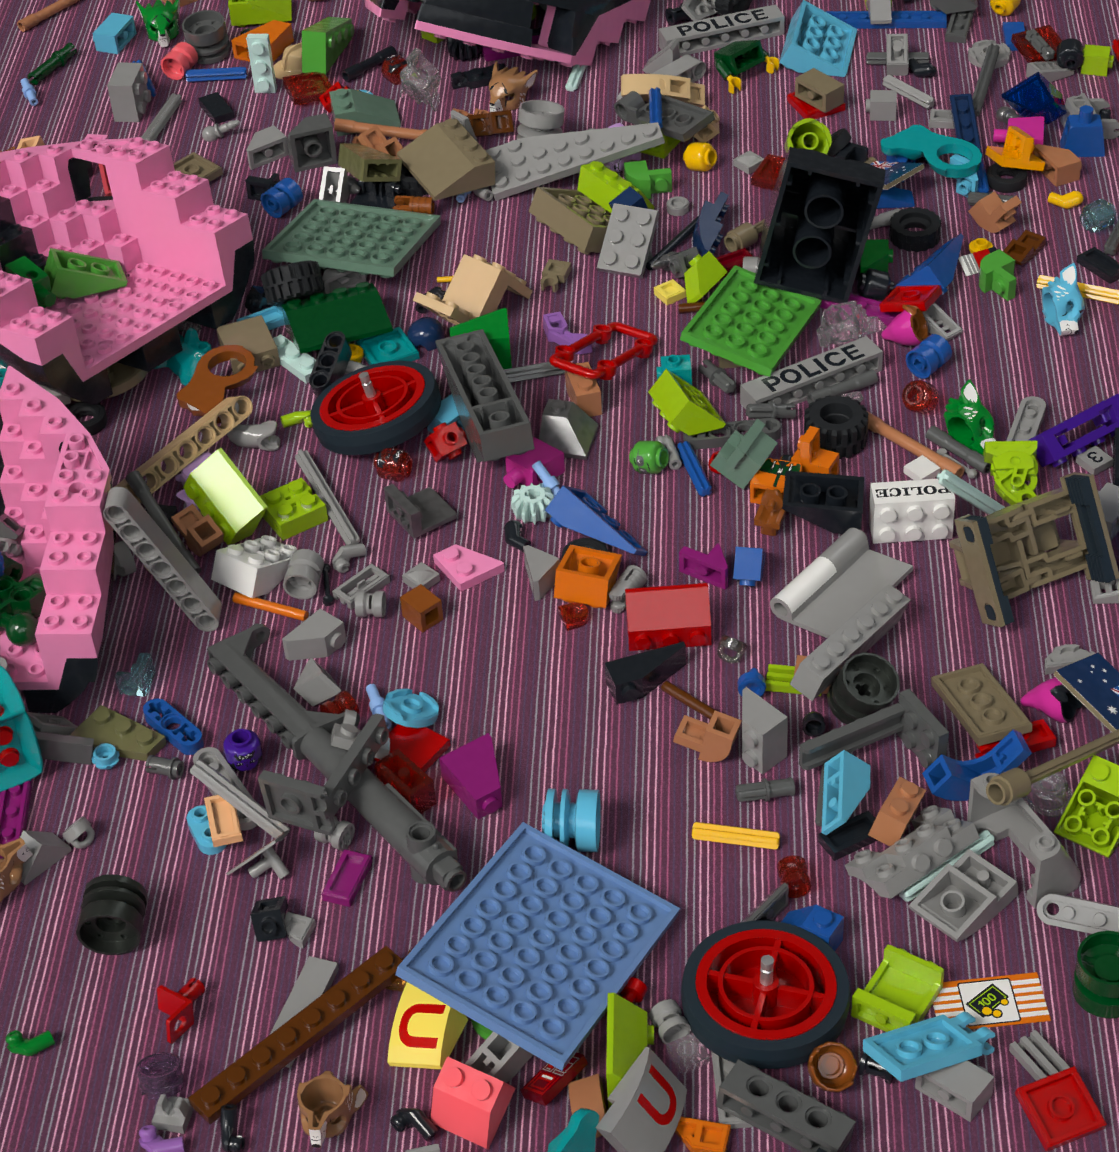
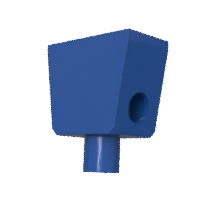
[1060,105,1105,157]

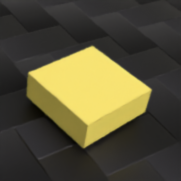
[654,279,686,305]

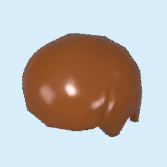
[807,1042,858,1093]

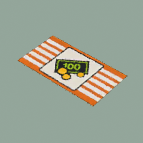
[933,972,1051,1029]

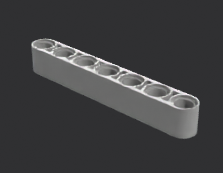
[103,487,222,632]

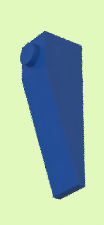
[894,233,964,297]
[545,485,647,556]

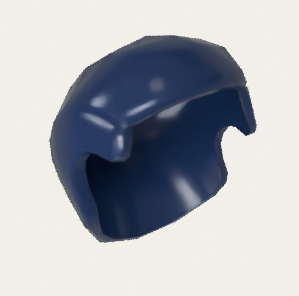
[407,317,446,351]

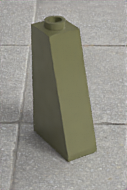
[338,143,402,182]

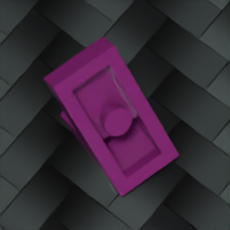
[679,543,728,590]

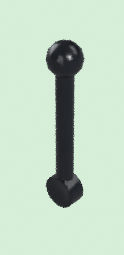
[322,563,334,606]

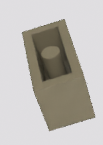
[795,68,844,113]

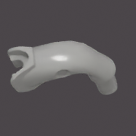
[227,402,281,451]

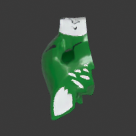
[136,0,180,47]
[943,379,996,455]

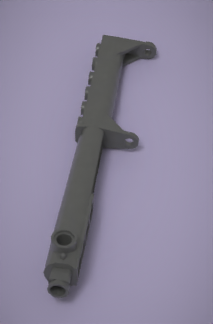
[207,623,467,892]

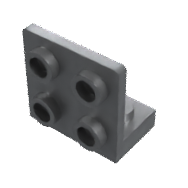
[384,484,457,539]

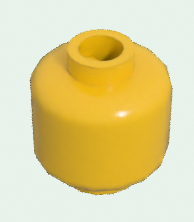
[990,0,1021,16]
[683,142,717,172]

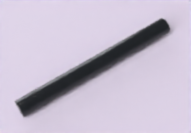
[646,216,699,271]

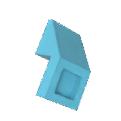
[950,154,978,197]

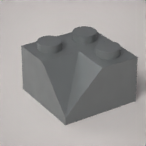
[287,113,337,173]

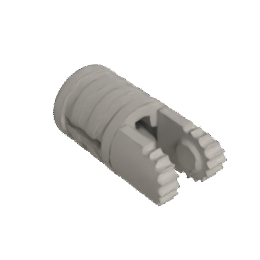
[609,565,647,614]

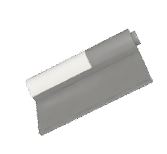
[770,528,914,638]

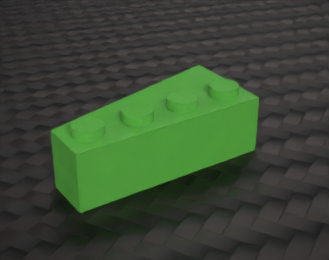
[302,17,354,75]

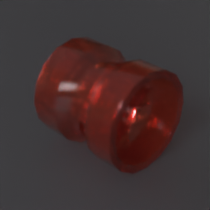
[320,690,359,714]
[777,855,812,898]

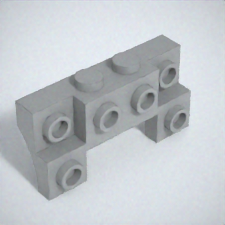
[845,805,980,899]

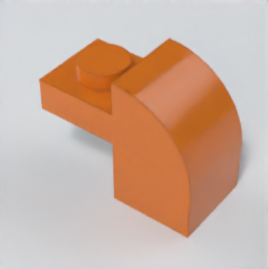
[791,426,839,475]

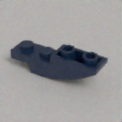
[692,192,729,257]

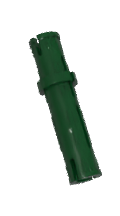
[27,43,77,85]

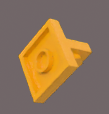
[985,126,1045,171]

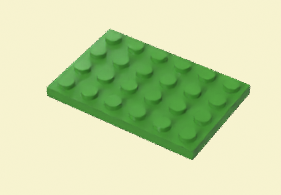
[680,265,822,377]

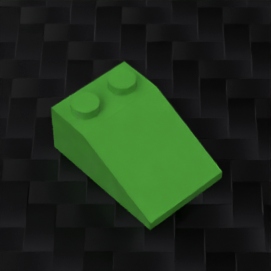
[44,248,128,299]

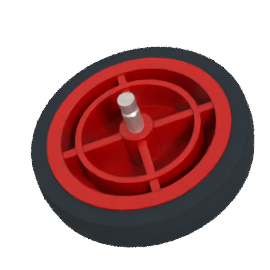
[310,361,441,455]
[681,920,850,1069]

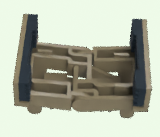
[949,472,1119,627]

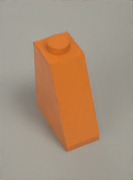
[231,20,294,62]

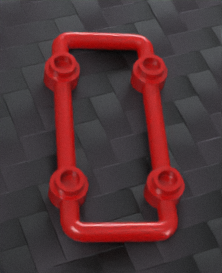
[549,322,658,380]

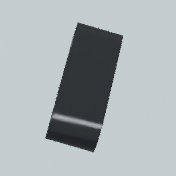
[309,331,352,398]

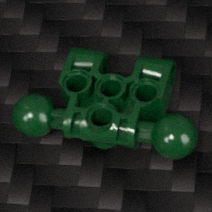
[0,554,46,647]

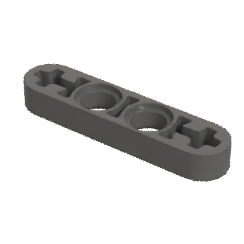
[683,418,781,450]

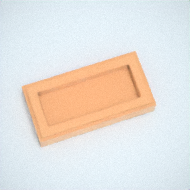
[204,795,243,847]

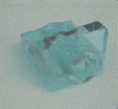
[115,653,156,697]

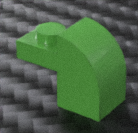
[624,160,672,199]
[979,249,1017,301]

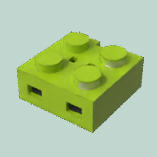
[260,477,328,541]

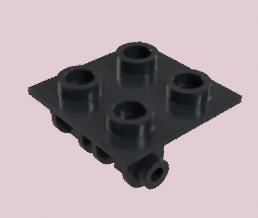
[350,180,406,209]

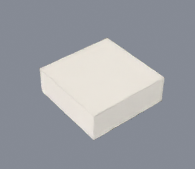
[903,455,941,480]

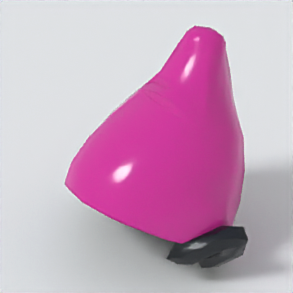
[1021,677,1083,723]

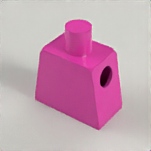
[993,116,1044,153]
[503,437,565,488]

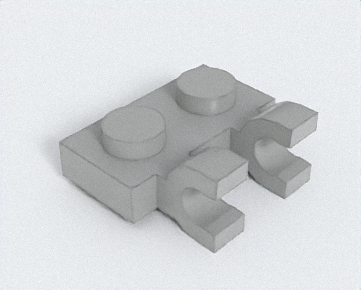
[331,709,390,761]

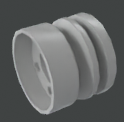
[516,100,565,140]

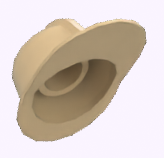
[274,42,302,80]

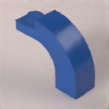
[922,729,1032,801]

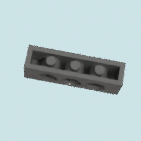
[716,1060,856,1152]

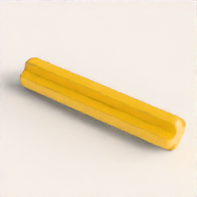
[692,822,780,850]

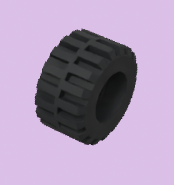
[261,260,325,306]
[804,395,868,459]

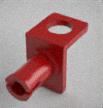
[157,978,205,1044]

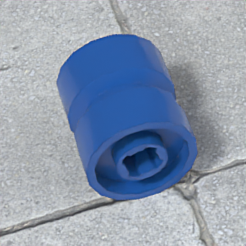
[260,178,303,218]
[906,334,952,379]

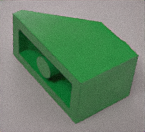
[860,239,893,274]

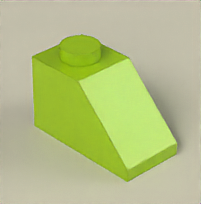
[684,251,728,303]

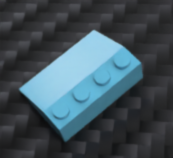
[779,0,857,77]

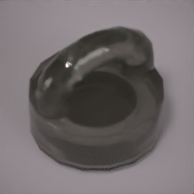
[717,635,748,664]

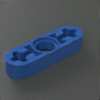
[143,698,204,755]

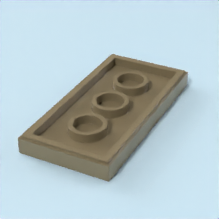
[931,663,1032,746]

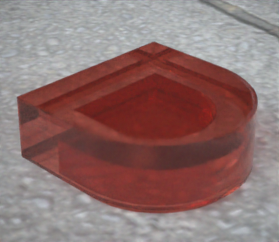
[558,602,589,631]

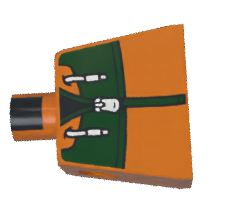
[750,455,802,504]

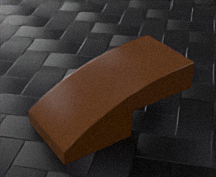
[466,110,514,137]
[1003,229,1046,265]

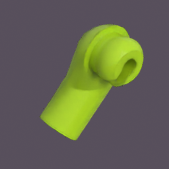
[280,410,313,428]

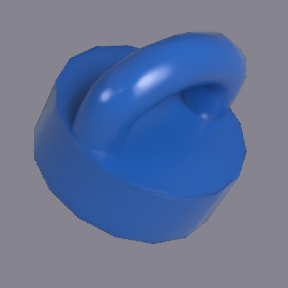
[737,668,766,697]

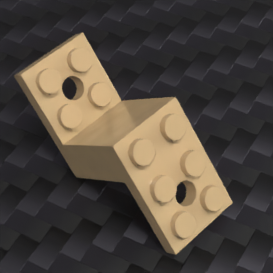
[413,254,532,325]

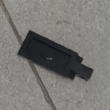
[450,63,506,90]

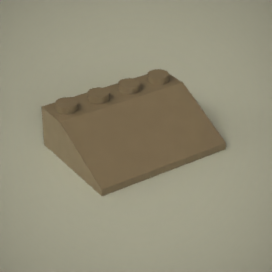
[397,119,495,201]
[528,187,611,254]

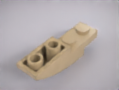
[621,74,705,108]

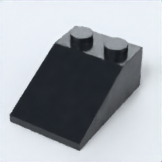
[782,471,864,534]

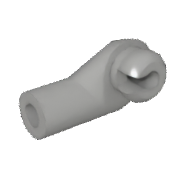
[332,543,366,573]

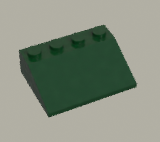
[281,282,393,354]

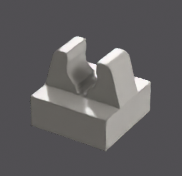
[151,1094,194,1134]

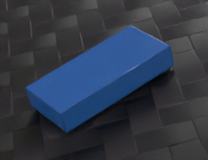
[1002,22,1027,51]

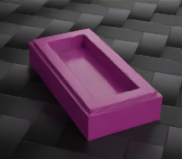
[321,849,373,907]

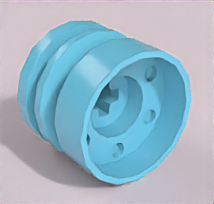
[542,788,601,852]

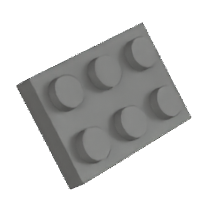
[597,203,659,279]

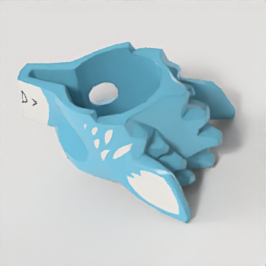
[1042,263,1085,336]

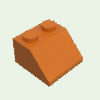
[554,544,622,608]

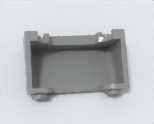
[967,773,1081,909]

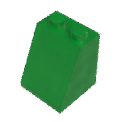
[450,308,512,370]

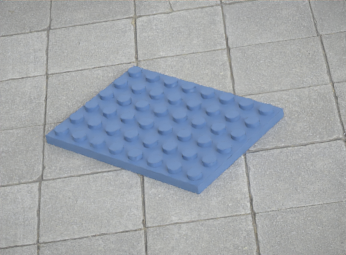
[396,822,680,1071]

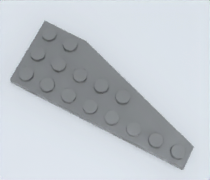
[485,122,665,201]

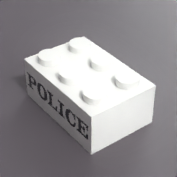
[869,479,955,544]

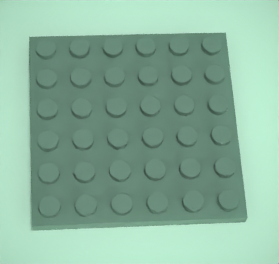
[262,199,441,278]

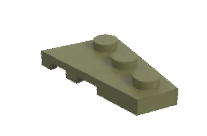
[70,705,167,761]

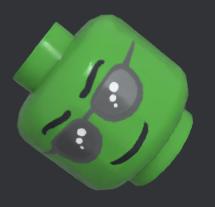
[629,441,669,474]

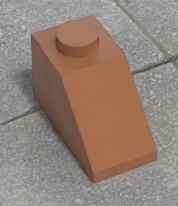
[1033,144,1082,187]

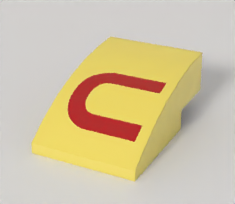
[387,982,468,1069]

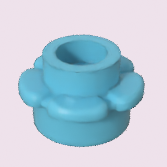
[92,743,120,770]

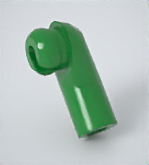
[5,1030,55,1057]

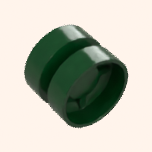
[1072,931,1119,1019]

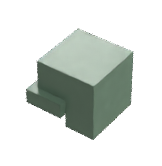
[710,418,778,490]

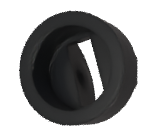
[802,711,825,737]

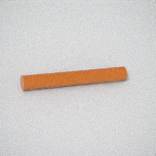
[232,592,309,621]

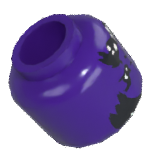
[223,729,263,771]

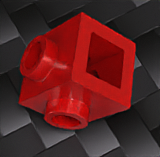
[424,422,468,463]

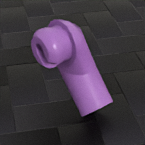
[139,1125,185,1152]

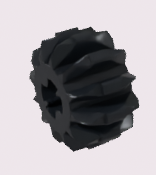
[447,37,482,62]

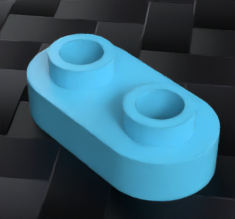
[186,805,227,855]

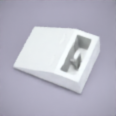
[211,535,297,598]

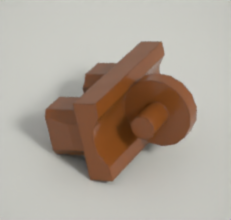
[754,489,787,536]

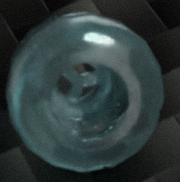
[1080,199,1116,233]

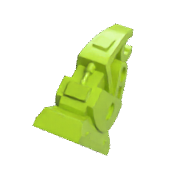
[983,441,1038,505]

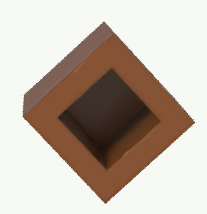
[400,584,444,633]

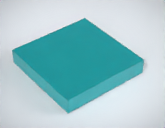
[356,327,420,365]

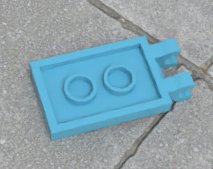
[863,1012,995,1082]

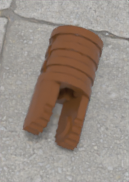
[393,196,435,215]

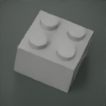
[107,62,151,122]

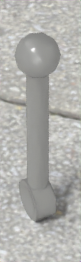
[937,448,977,479]

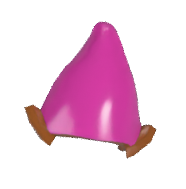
[881,304,931,346]

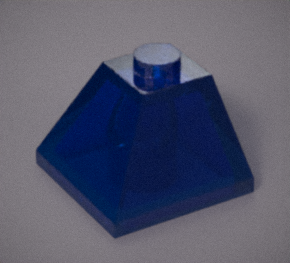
[1001,72,1067,124]

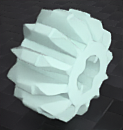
[511,482,554,525]

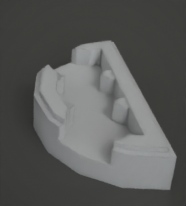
[1044,644,1096,675]

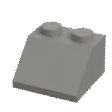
[742,687,788,775]

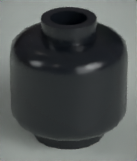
[1056,38,1085,70]
[857,268,894,302]

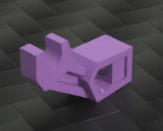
[543,312,592,355]

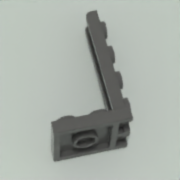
[799,689,949,770]
[258,714,389,836]

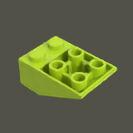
[228,0,292,27]
[1054,755,1119,858]

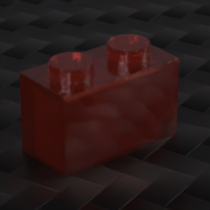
[375,749,437,814]

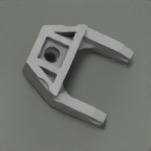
[1061,93,1119,139]

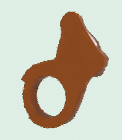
[176,345,259,424]

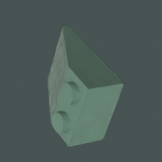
[329,89,401,136]

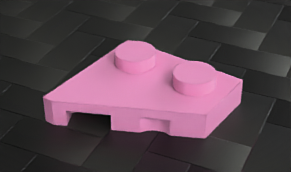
[433,544,505,592]

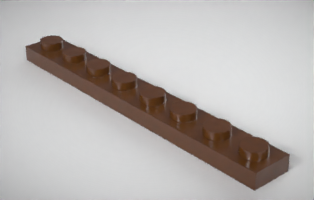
[188,946,403,1124]

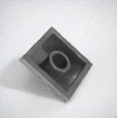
[539,399,599,460]

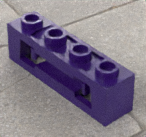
[1028,394,1119,467]

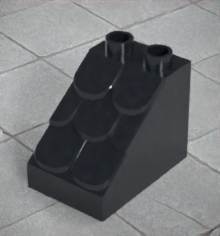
[754,147,886,304]

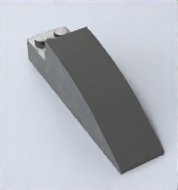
[435,329,535,463]

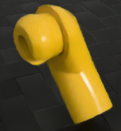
[1048,191,1084,209]

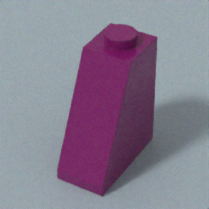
[439,733,503,820]

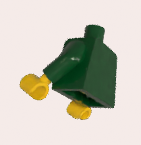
[714,40,779,94]

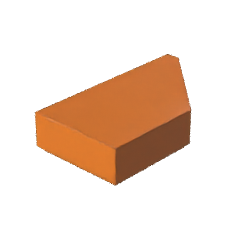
[675,1116,731,1152]

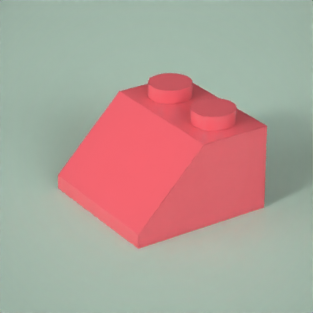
[431,1056,516,1150]

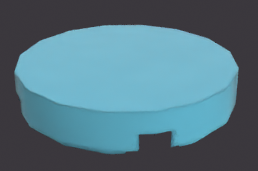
[383,689,439,728]

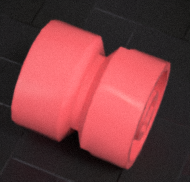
[160,42,198,80]

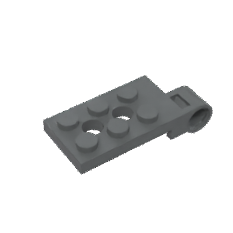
[614,91,715,142]

